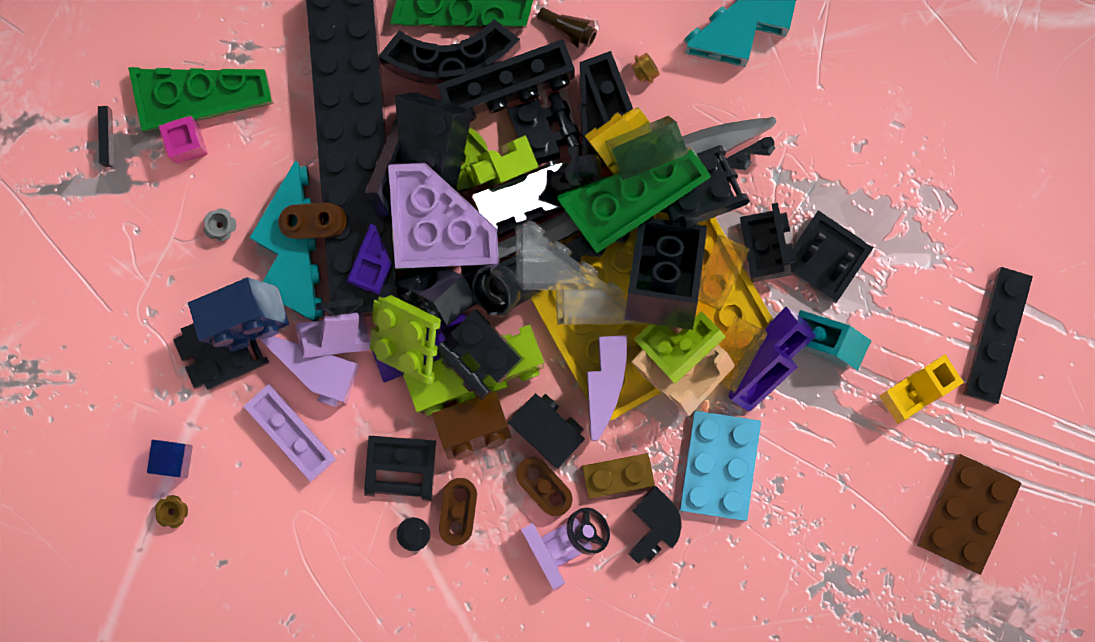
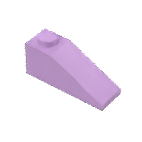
[258,336,360,407]

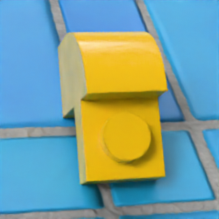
[879,354,964,424]

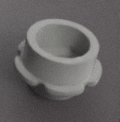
[204,208,237,241]

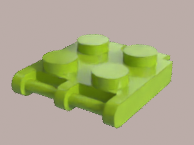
[369,295,441,383]

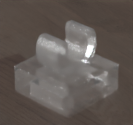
[475,439,517,482]

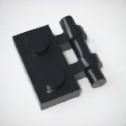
[507,92,582,165]
[437,310,524,400]

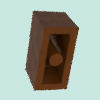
[432,391,512,460]

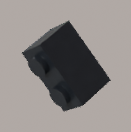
[508,393,585,470]

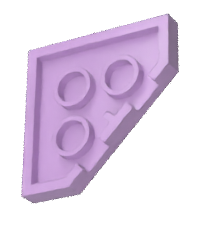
[388,163,499,268]

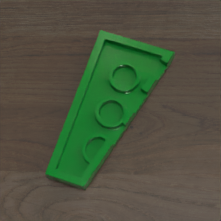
[128,67,274,133]
[558,146,711,253]

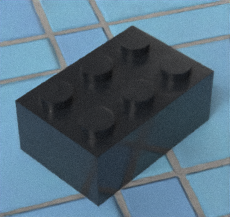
[624,218,707,330]

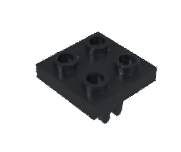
[790,210,874,304]

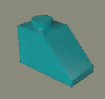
[798,310,872,371]

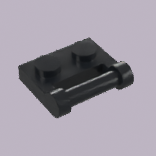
[364,435,437,501]

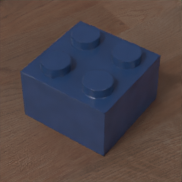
[188,277,290,351]

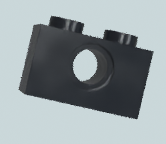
[394,266,476,327]

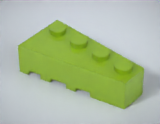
[403,324,544,417]

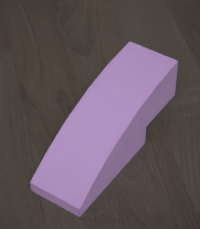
[587,335,627,442]

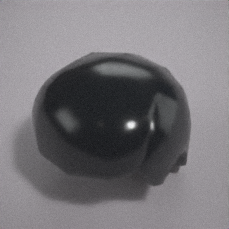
[472,264,521,317]

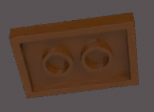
[917,454,1022,575]

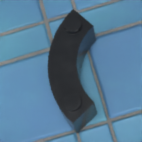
[379,19,521,85]

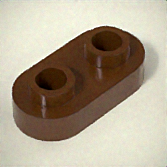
[278,202,347,240]
[516,457,573,516]
[439,478,478,546]

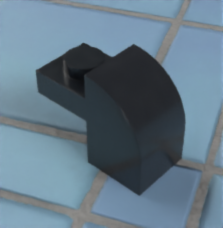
[628,486,682,564]

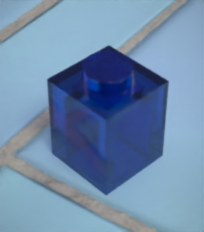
[147,439,193,478]

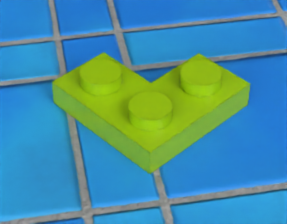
[634,311,726,384]

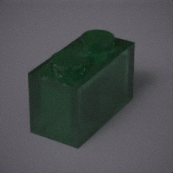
[605,115,688,180]

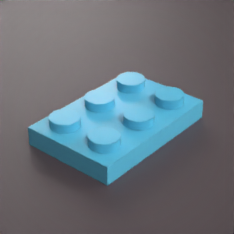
[679,411,761,521]

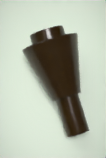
[537,7,597,51]

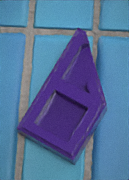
[347,223,392,295]

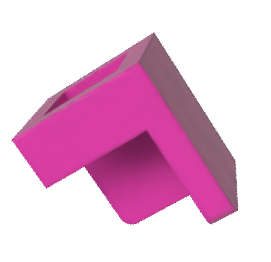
[159,115,208,164]

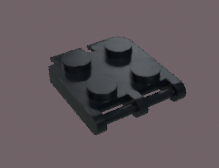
[665,145,750,227]
[173,323,270,391]

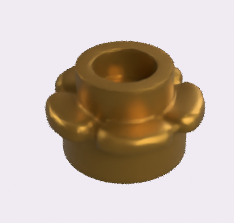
[632,52,661,84]
[155,495,188,528]

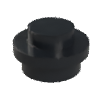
[397,517,431,551]

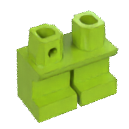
[464,135,539,188]

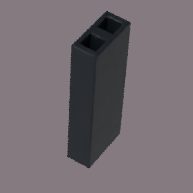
[98,105,114,167]

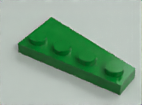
[390,0,534,28]

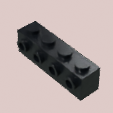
[437,39,575,122]

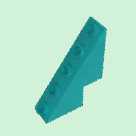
[683,0,796,67]
[250,161,325,321]

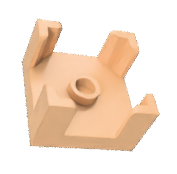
[632,327,735,416]

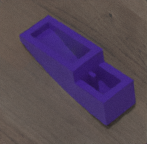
[728,306,816,412]

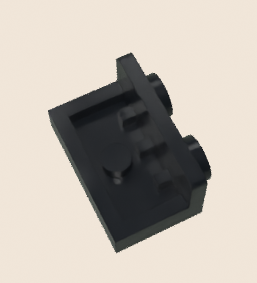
[740,202,796,283]

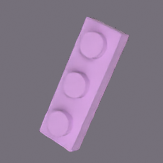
[243,384,337,482]

